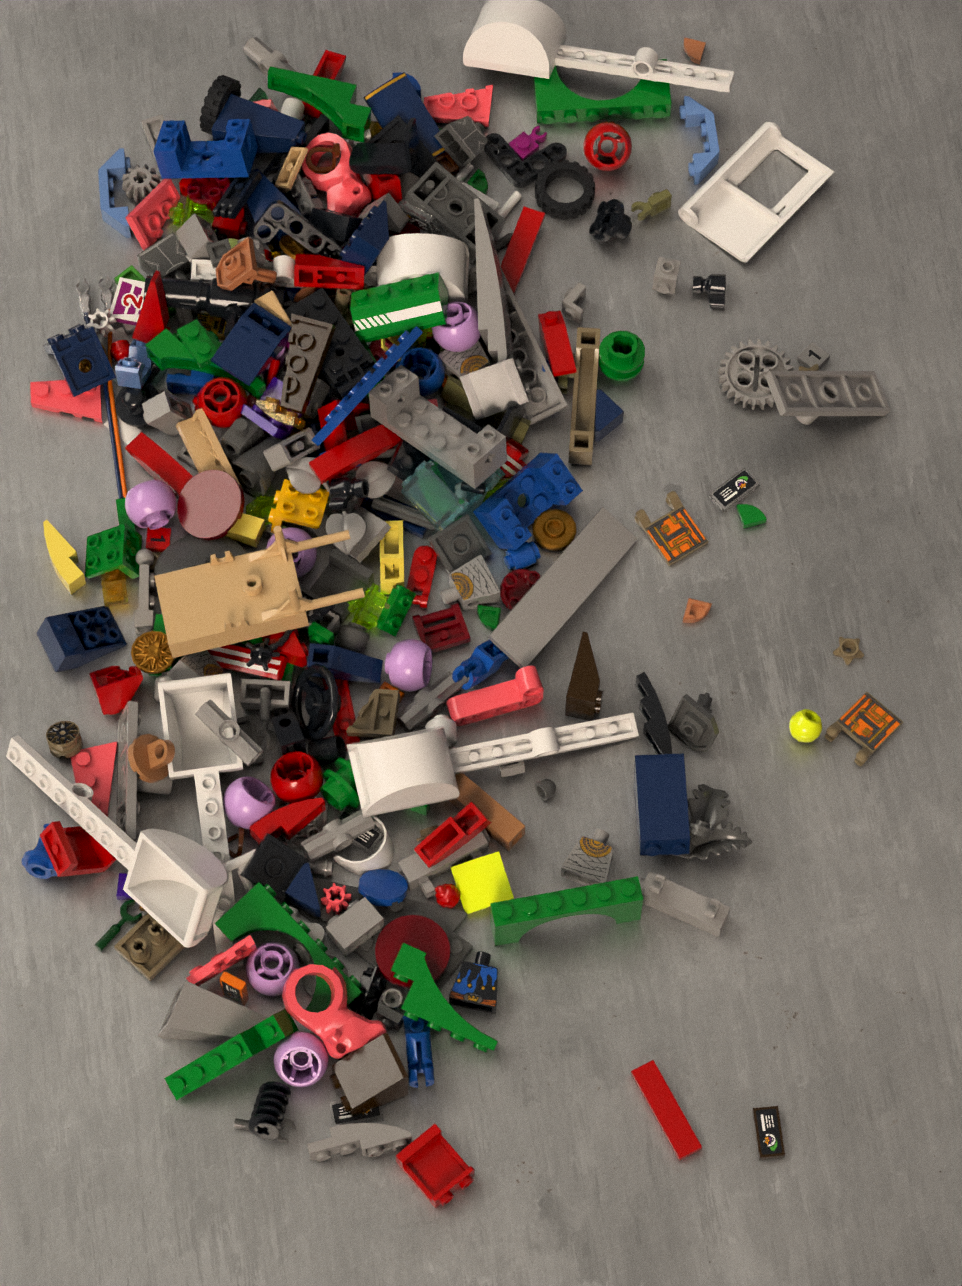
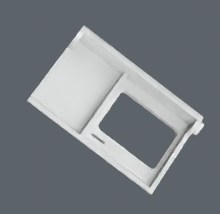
[678,122,834,263]

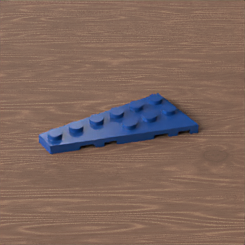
[312,326,423,446]

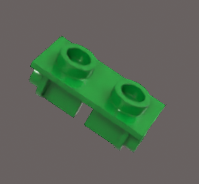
[376,584,416,637]

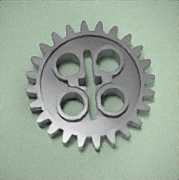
[718,339,794,410]

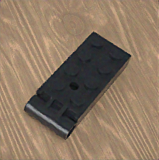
[284,288,384,400]

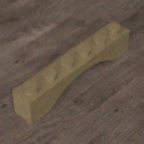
[568,327,601,465]

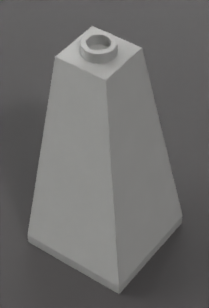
[158,981,268,1043]

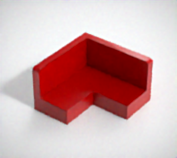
[317,400,370,451]

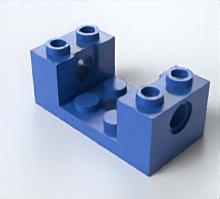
[153,119,258,179]
[473,453,583,550]

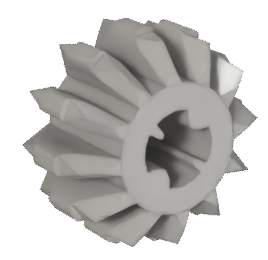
[122,164,160,203]

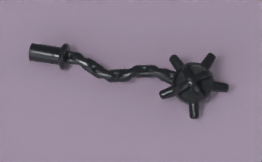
[246,605,335,671]

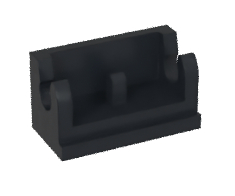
[310,207,362,243]

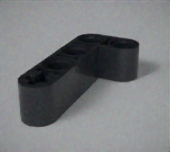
[254,200,343,260]

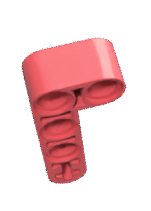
[446,666,544,726]

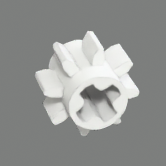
[87,308,117,338]

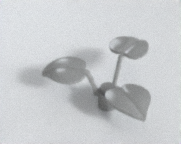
[286,457,396,555]

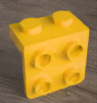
[268,479,329,533]

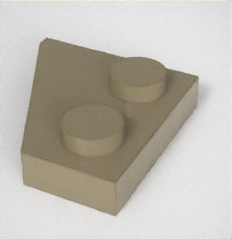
[347,689,401,738]

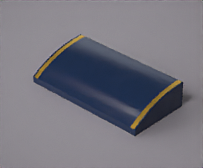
[364,72,446,158]

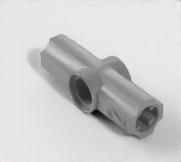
[243,37,297,78]
[397,671,463,732]
[195,699,263,766]
[300,810,375,862]

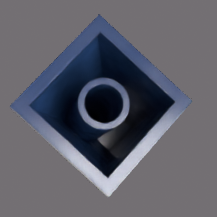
[211,94,307,153]
[247,168,303,252]

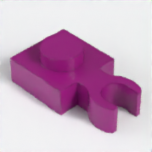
[508,126,547,161]

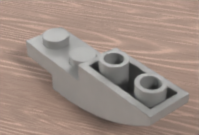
[307,1123,412,1161]

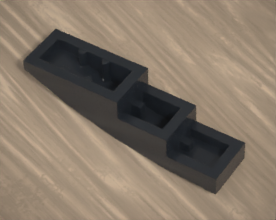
[635,672,672,754]

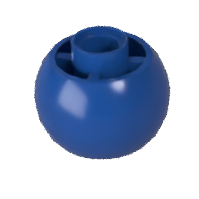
[395,347,445,398]

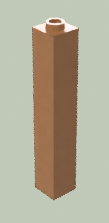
[448,773,525,852]

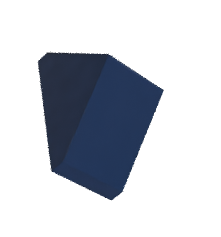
[594,389,624,442]
[285,863,321,918]

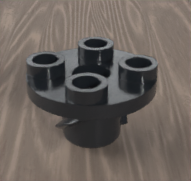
[589,199,632,243]
[115,382,159,428]

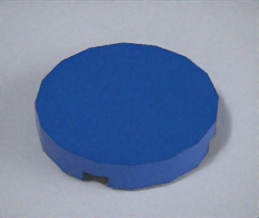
[358,869,408,907]

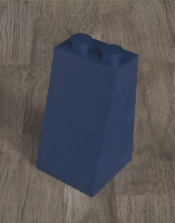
[634,753,690,856]

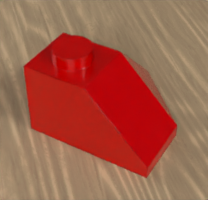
[89,666,143,715]

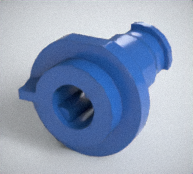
[21,824,57,879]

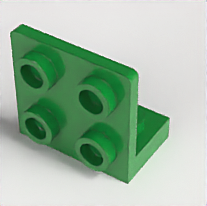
[85,523,142,579]

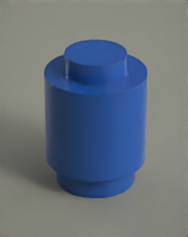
[504,541,541,571]

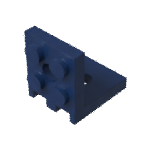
[43,324,116,397]

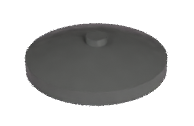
[154,535,246,584]

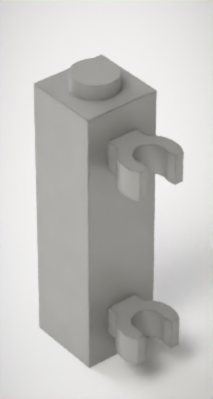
[398,829,490,899]
[639,872,730,937]

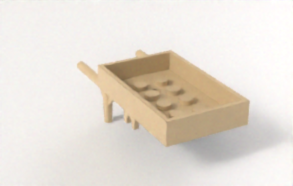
[154,526,365,658]

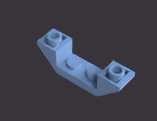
[679,96,720,185]
[98,148,131,238]
[115,340,153,389]

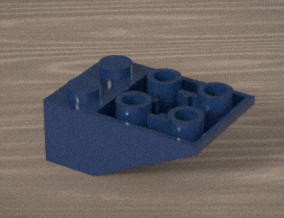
[340,200,389,276]
[211,303,292,386]
[36,605,127,672]

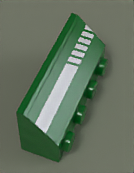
[350,272,448,343]

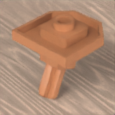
[215,237,277,291]

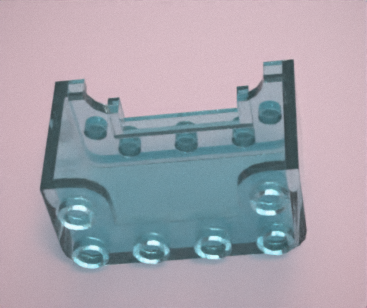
[401,459,505,533]

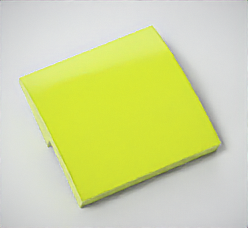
[450,851,514,914]

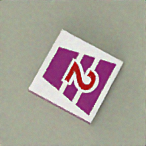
[109,277,145,326]

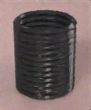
[307,735,347,766]

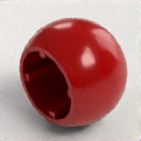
[583,122,632,171]
[197,377,248,428]
[270,752,323,804]

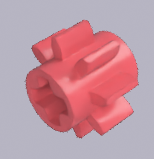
[320,883,352,915]

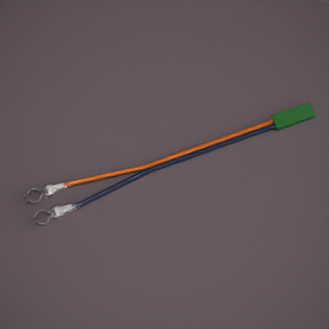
[76,275,136,531]

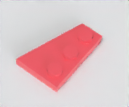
[424,85,493,127]
[125,179,180,251]
[30,380,102,423]
[70,742,118,817]
[186,935,257,986]

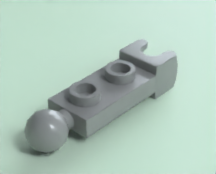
[134,548,155,634]

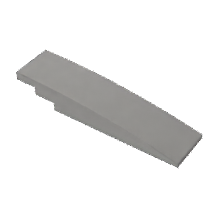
[474,198,514,363]
[468,266,568,425]
[487,507,638,668]

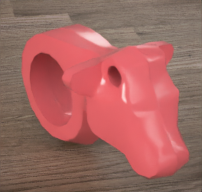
[301,133,372,217]
[282,964,387,1059]

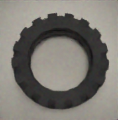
[200,75,241,135]
[535,160,595,220]

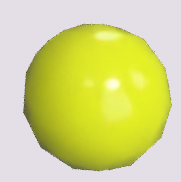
[789,709,822,743]

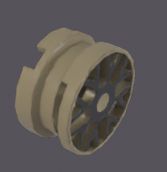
[46,721,83,758]

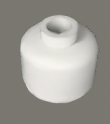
[426,715,457,749]

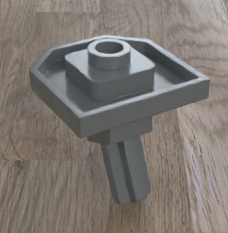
[668,693,719,751]

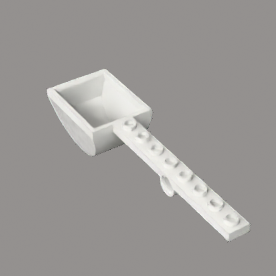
[463,0,735,93]
[191,233,469,304]
[157,673,244,969]
[347,713,639,817]
[6,735,227,948]

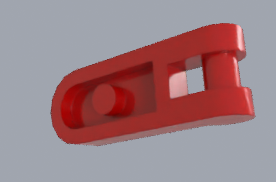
[406,546,437,609]

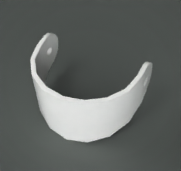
[334,816,394,876]

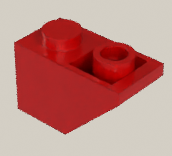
[261,629,309,668]

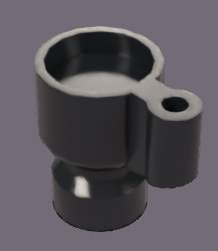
[693,274,726,308]
[329,477,369,510]

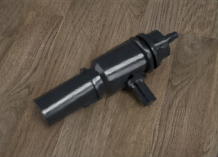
[144,275,297,336]

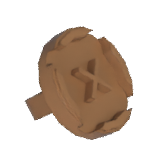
[128,734,175,783]

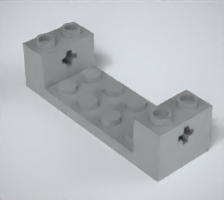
[369,365,507,489]

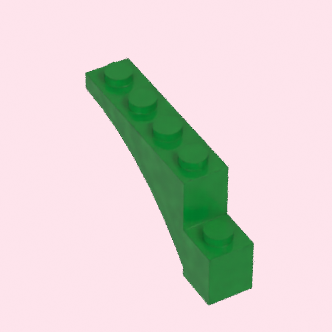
[268,66,371,143]
[145,326,266,401]
[390,942,498,1052]
[164,1009,299,1101]

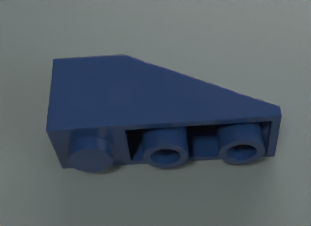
[307,643,383,684]

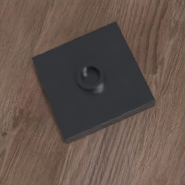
[240,833,309,902]

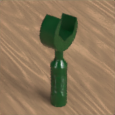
[95,900,142,951]

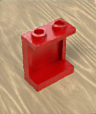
[40,821,116,877]
[396,1124,475,1208]

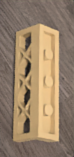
[176,408,240,485]

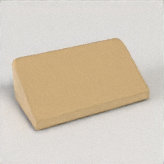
[274,146,309,194]
[255,291,292,327]

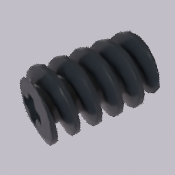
[248,1081,291,1140]

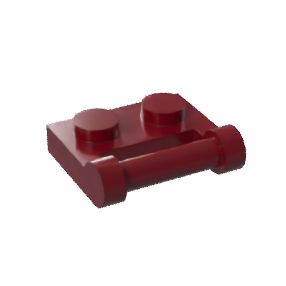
[412,603,471,653]

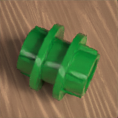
[599,331,645,381]
[320,757,360,811]

